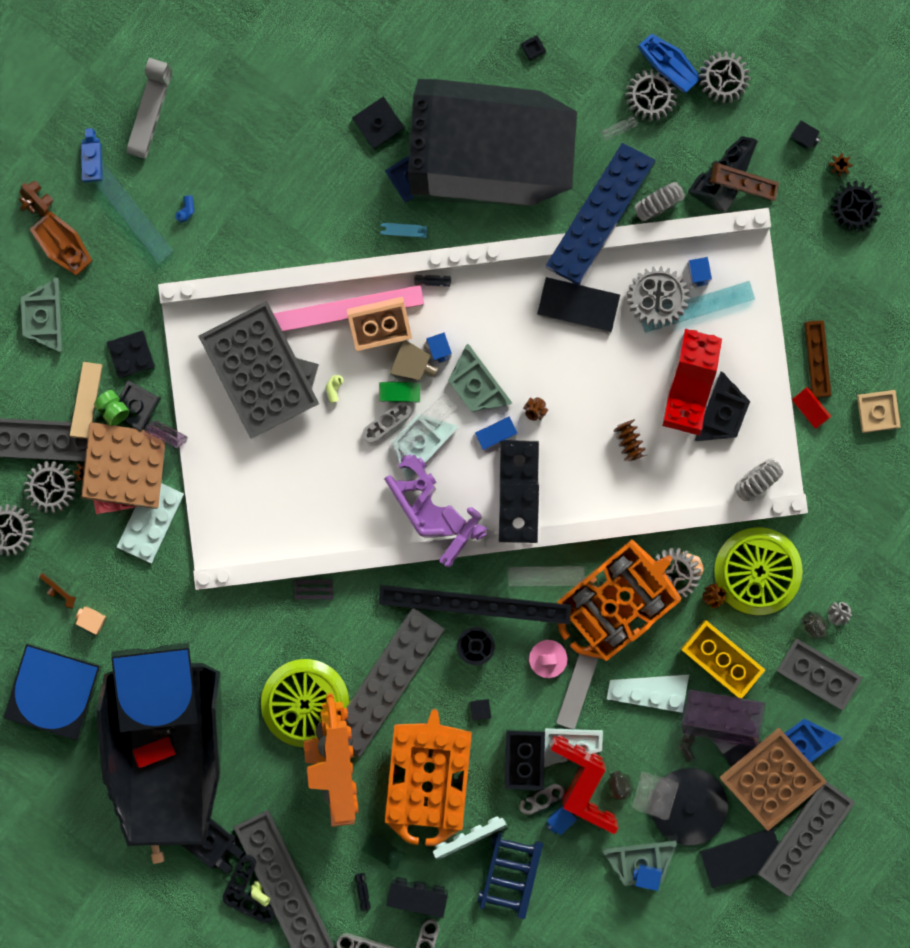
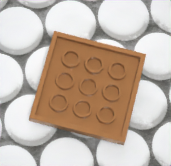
[81,422,166,509]
[720,728,827,831]

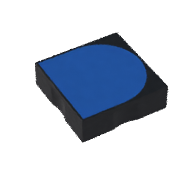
[111,642,198,732]
[3,643,103,740]

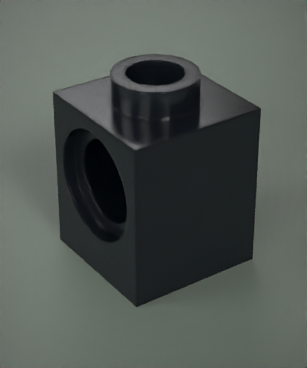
[789,120,820,150]

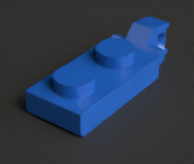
[81,128,103,183]

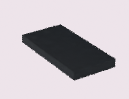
[537,277,620,332]
[700,827,778,888]

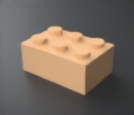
[347,297,412,351]

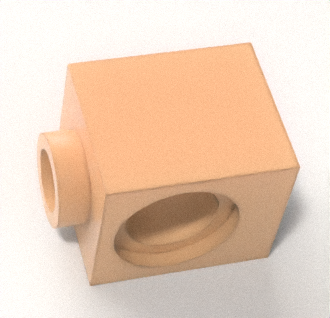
[75,606,107,634]

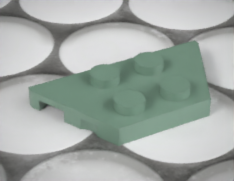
[21,278,63,352]
[448,344,512,412]
[602,841,677,886]

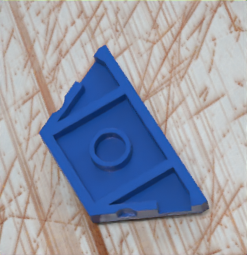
[784,718,842,763]

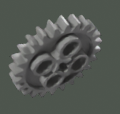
[627,266,690,328]

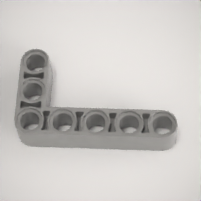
[126,58,172,159]
[337,918,439,948]

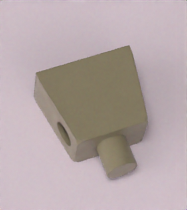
[390,340,438,381]

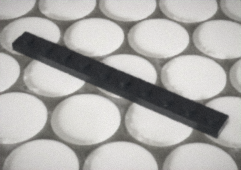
[379,585,572,624]

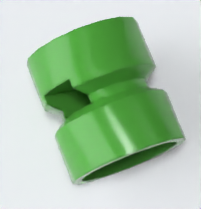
[94,390,130,426]

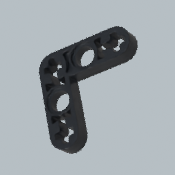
[222,854,275,923]

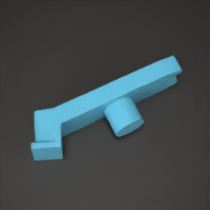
[380,223,427,238]

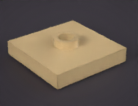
[857,390,901,433]

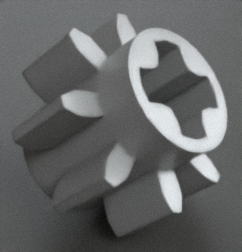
[827,602,852,626]

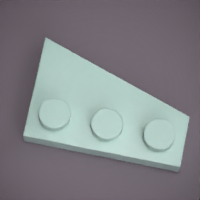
[544,728,603,767]

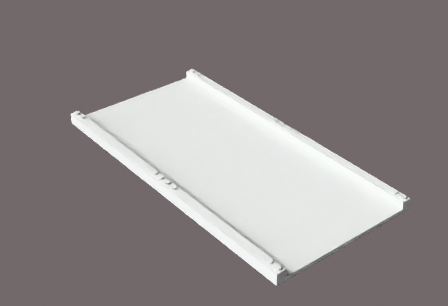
[158,208,808,590]

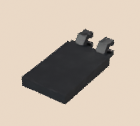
[182,818,245,874]

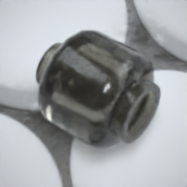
[800,611,829,640]
[606,771,634,801]

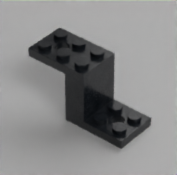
[499,440,539,543]

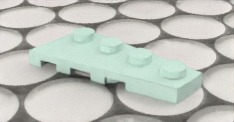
[607,674,689,713]

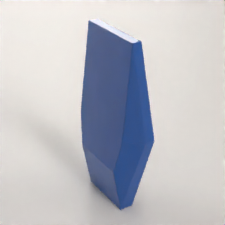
[637,34,701,93]

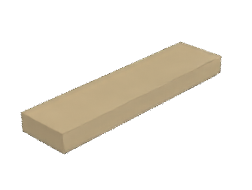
[70,362,103,439]

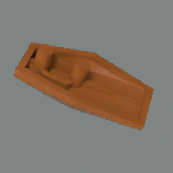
[30,211,93,276]

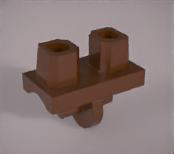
[19,181,53,217]

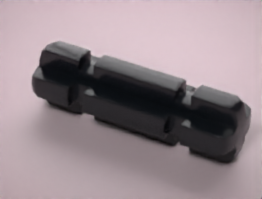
[414,274,451,287]
[355,873,371,911]

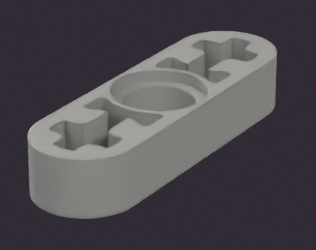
[363,402,411,442]

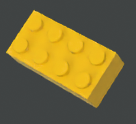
[680,620,765,699]

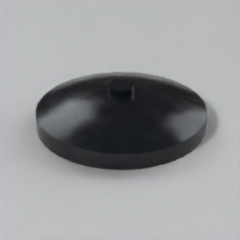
[651,768,728,845]

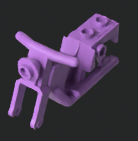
[384,454,488,567]

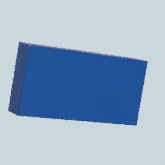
[475,416,518,450]

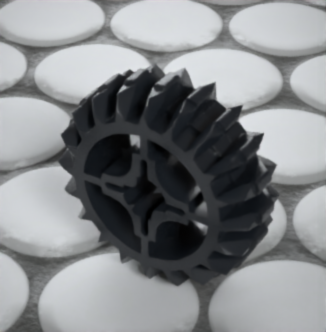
[829,181,882,233]

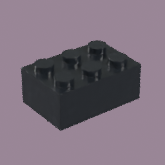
[504,729,545,790]
[386,877,448,918]

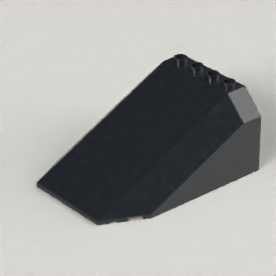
[408,79,577,206]

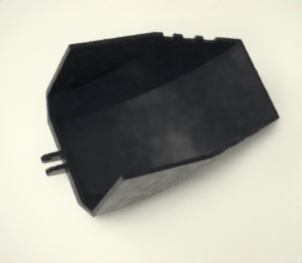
[96,663,222,846]

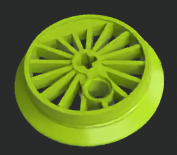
[714,527,803,615]
[261,659,349,747]

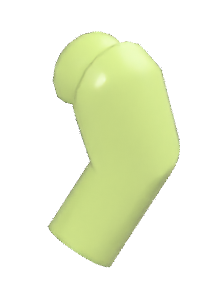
[325,375,343,403]
[251,880,270,906]

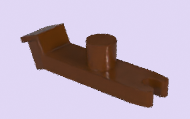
[39,573,76,608]

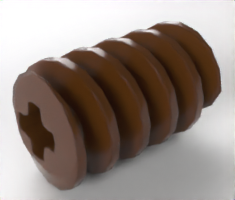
[613,419,647,462]

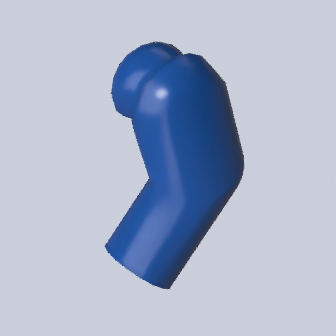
[175,195,194,222]

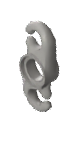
[519,784,565,815]

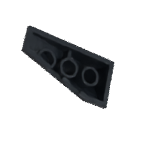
[688,136,758,212]

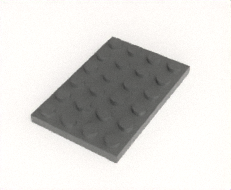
[198,301,319,439]

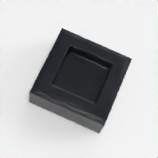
[520,35,546,62]
[470,699,491,721]

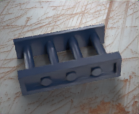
[477,831,543,919]

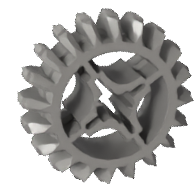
[699,51,751,104]
[625,69,677,122]
[634,182,685,222]
[734,458,784,501]
[24,462,76,513]
[0,504,34,556]
[655,548,701,598]

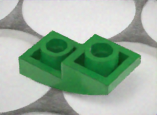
[379,382,420,403]

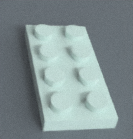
[117,483,184,563]
[433,816,508,860]

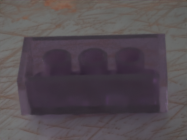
[682,689,766,746]

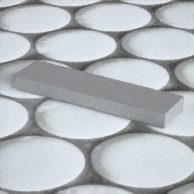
[556,654,598,729]

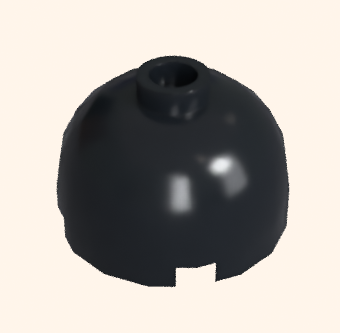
[457,627,495,665]

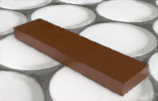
[710,163,779,201]
[804,320,832,398]

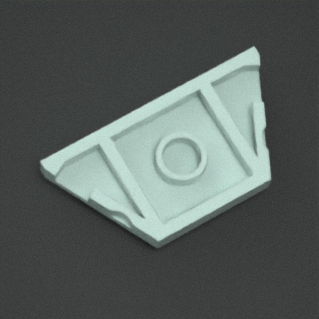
[392,414,459,481]

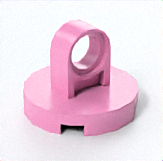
[529,640,567,678]

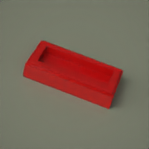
[792,387,831,429]
[133,736,176,768]

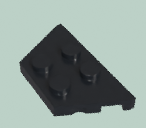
[694,371,750,441]

